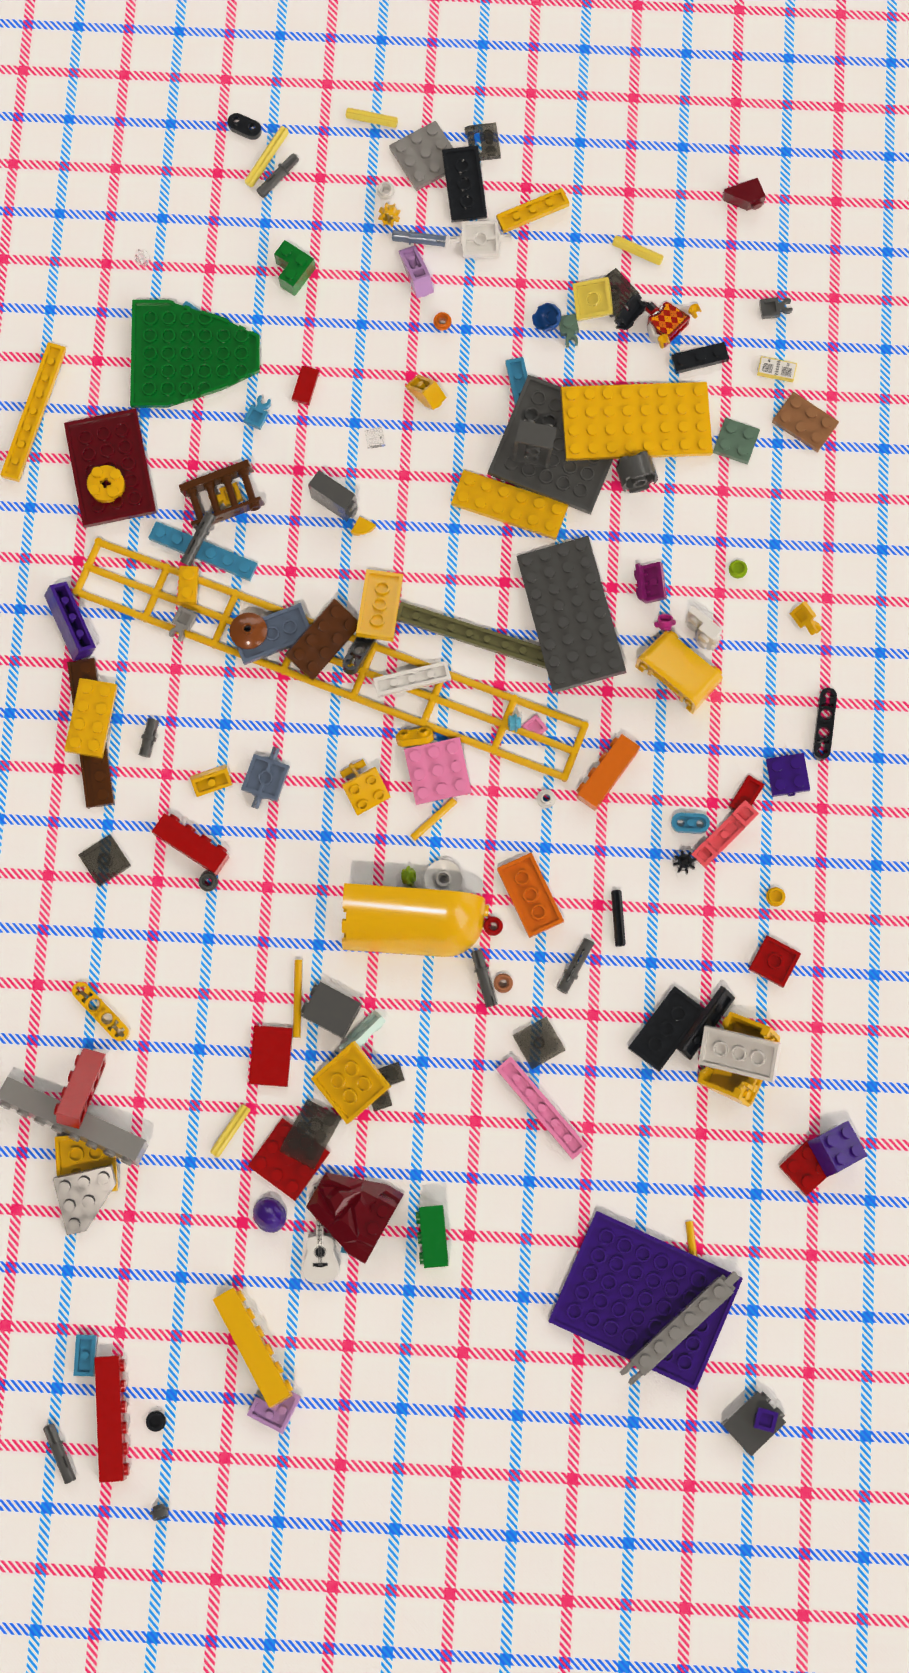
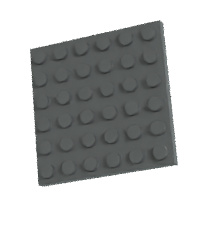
[487,375,613,515]

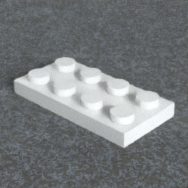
[698,1025,781,1083]

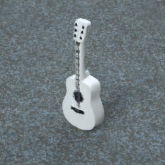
[302,1185,339,1284]

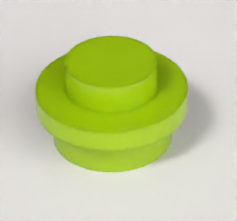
[729,560,748,579]

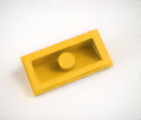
[190,764,233,797]

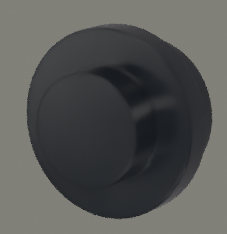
[146,1411,166,1432]

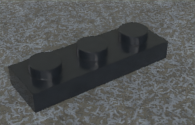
[671,342,729,374]

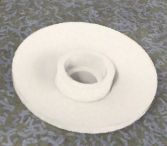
[424,860,462,891]

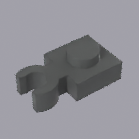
[759,297,793,320]

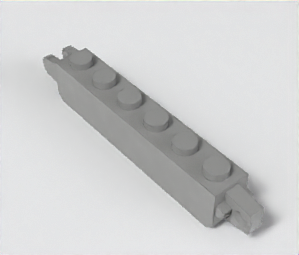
[619,1271,740,1385]

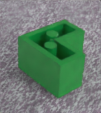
[274,240,316,296]

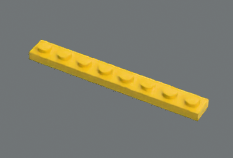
[0,342,66,482]

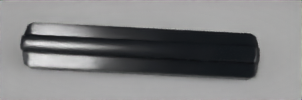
[611,890,626,947]

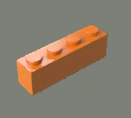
[576,734,640,811]

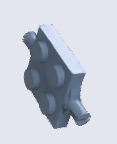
[241,746,290,809]

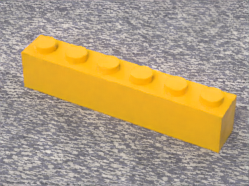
[212,1287,294,1408]

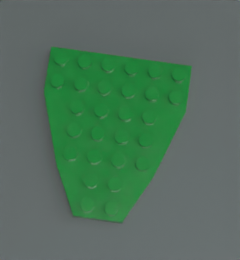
[130,300,260,408]

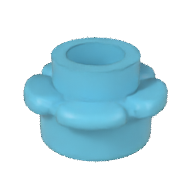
[508,713,521,732]

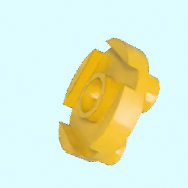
[87,465,125,503]

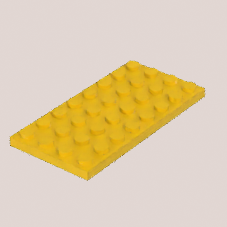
[560,382,713,461]

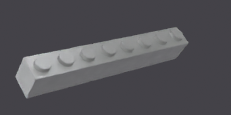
[0,1076,149,1166]

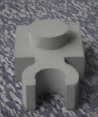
[169,606,198,642]

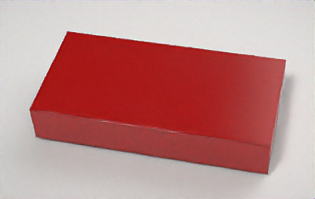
[291,366,320,406]
[728,775,765,811]

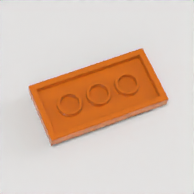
[497,852,564,938]

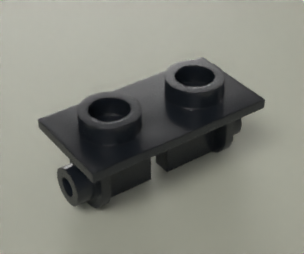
[614,293,649,330]

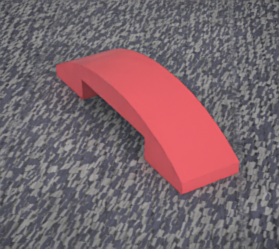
[691,800,759,868]

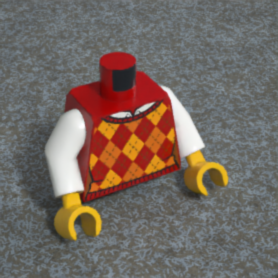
[645,302,702,349]

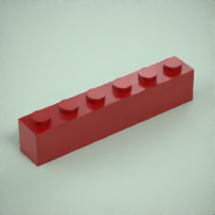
[94,1355,130,1483]

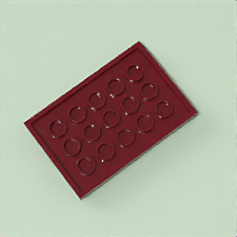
[64,408,157,528]

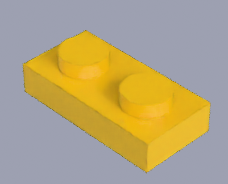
[177,566,199,605]

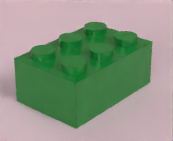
[415,1205,449,1268]

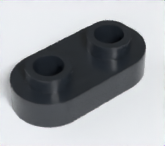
[227,113,262,140]

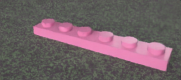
[496,1056,588,1160]

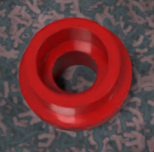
[484,916,503,936]

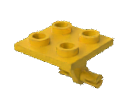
[339,759,391,816]

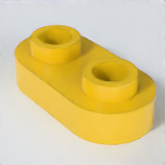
[395,727,434,747]

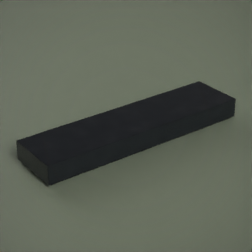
[676,986,735,1060]

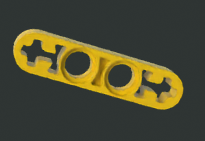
[72,982,130,1042]

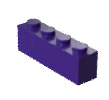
[44,581,96,661]

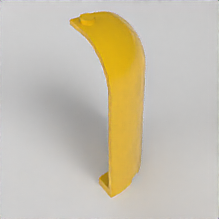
[342,883,489,957]

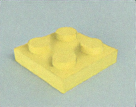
[572,277,614,321]

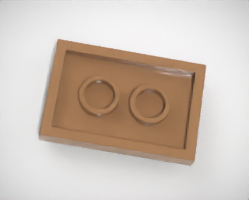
[772,392,839,453]

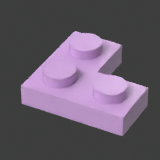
[247,1391,302,1434]

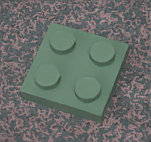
[713,418,760,465]

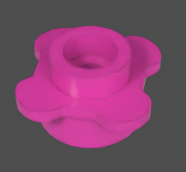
[654,614,676,631]

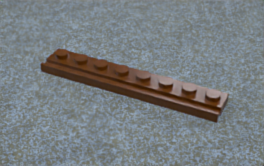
[67,658,115,809]

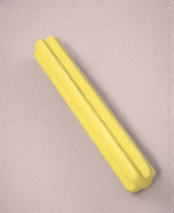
[245,126,289,187]

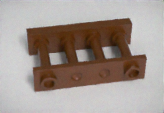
[179,459,265,530]

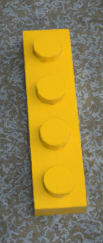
[496,188,570,234]

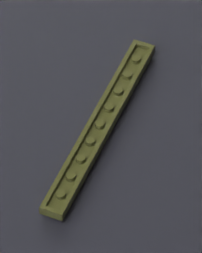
[397,602,546,669]

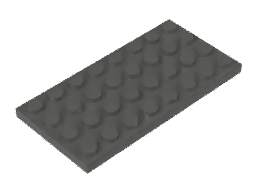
[516,536,627,693]

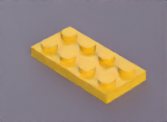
[356,569,403,642]
[64,678,118,759]

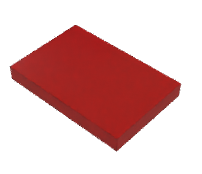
[249,1025,293,1087]

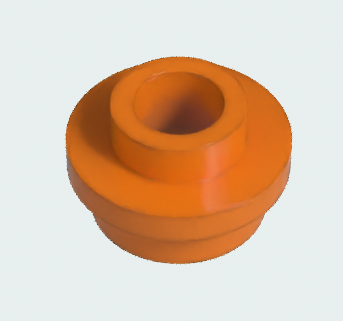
[433,312,452,331]

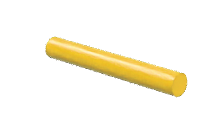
[410,797,457,841]
[685,1221,697,1256]

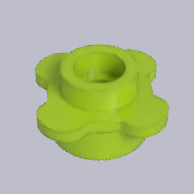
[401,866,416,887]

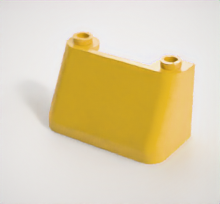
[635,630,723,714]
[697,1012,780,1107]

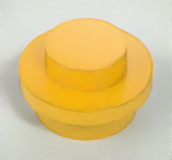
[766,887,786,907]

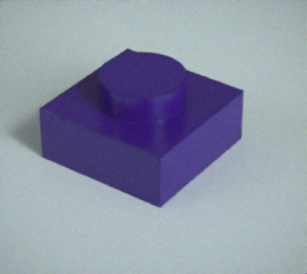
[753,1407,779,1433]

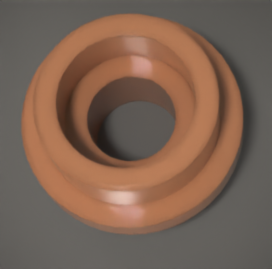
[494,973,513,993]

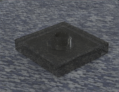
[603,268,640,318]
[78,834,131,887]
[512,1016,566,1070]

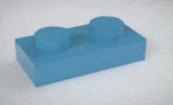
[73,1334,97,1377]

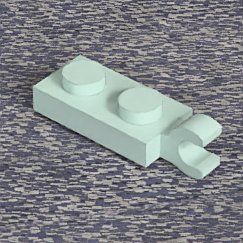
[339,1010,386,1051]

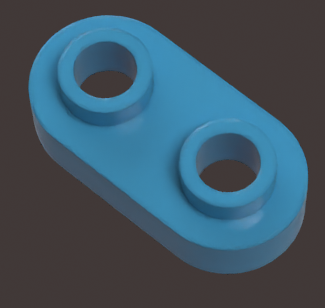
[671,813,710,834]

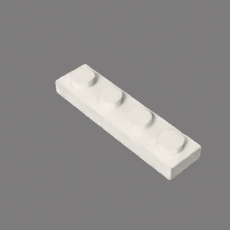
[373,661,451,698]

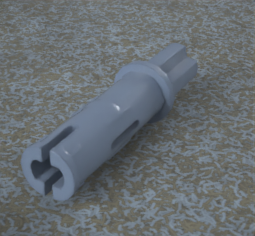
[392,230,446,247]

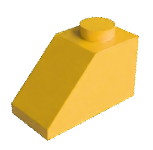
[405,374,447,410]

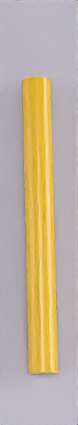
[293,960,302,1038]

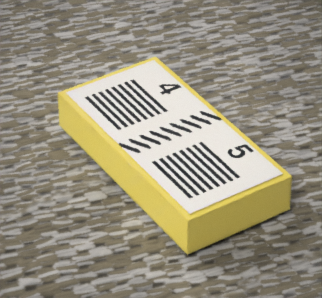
[757,356,797,383]

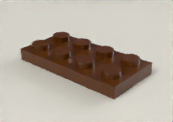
[284,599,358,680]

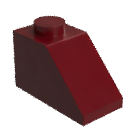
[722,178,766,211]

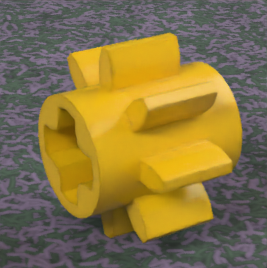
[378,203,401,227]

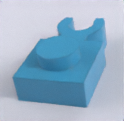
[243,395,271,430]

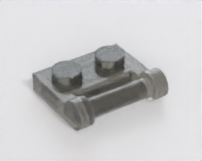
[464,122,501,161]

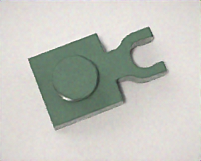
[558,314,579,348]

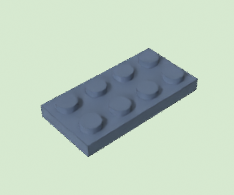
[236,603,310,665]

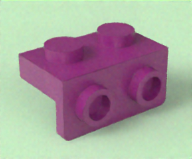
[634,562,667,604]

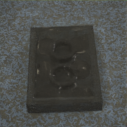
[279,1099,342,1169]

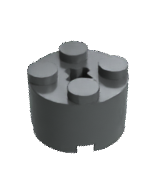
[616,451,658,493]

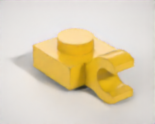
[789,601,822,635]

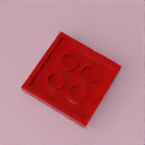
[248,1118,330,1201]

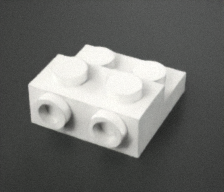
[685,606,723,651]

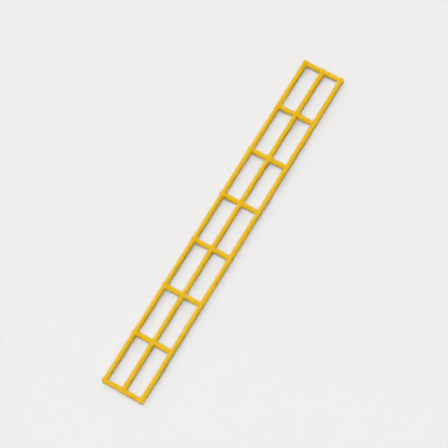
[72,538,589,782]

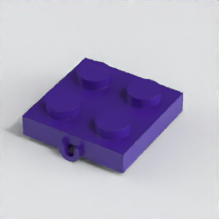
[766,753,811,797]

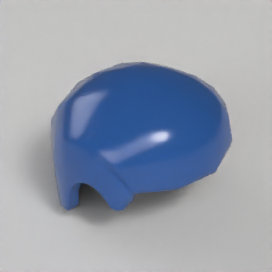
[532,303,562,332]

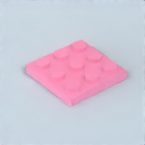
[404,737,472,805]

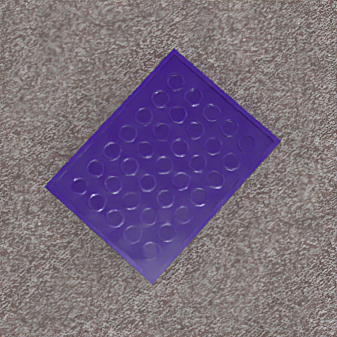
[548,1211,743,1390]

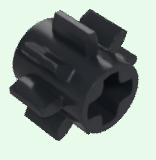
[672,850,696,875]

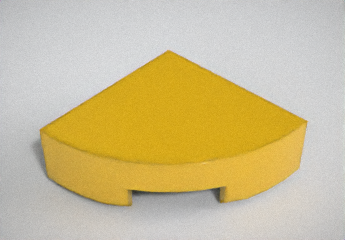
[351,516,376,536]

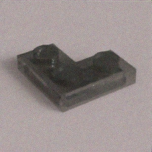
[372,1062,405,1112]

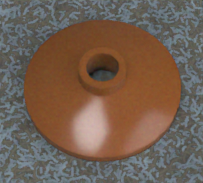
[229,612,267,649]

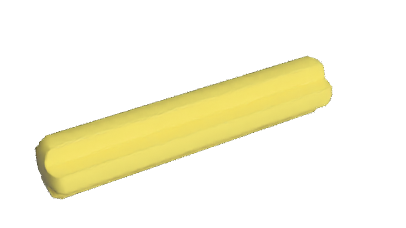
[345,108,398,128]
[612,235,664,265]
[210,1104,250,1157]

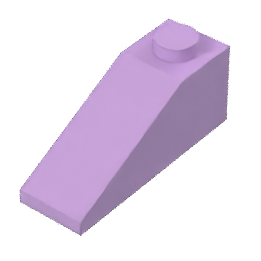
[398,245,434,298]

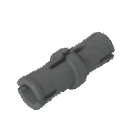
[138,718,159,758]

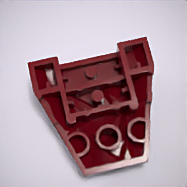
[306,1172,404,1264]

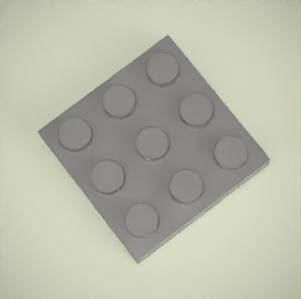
[389,120,453,191]

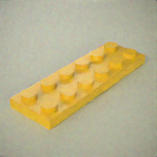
[451,470,568,540]

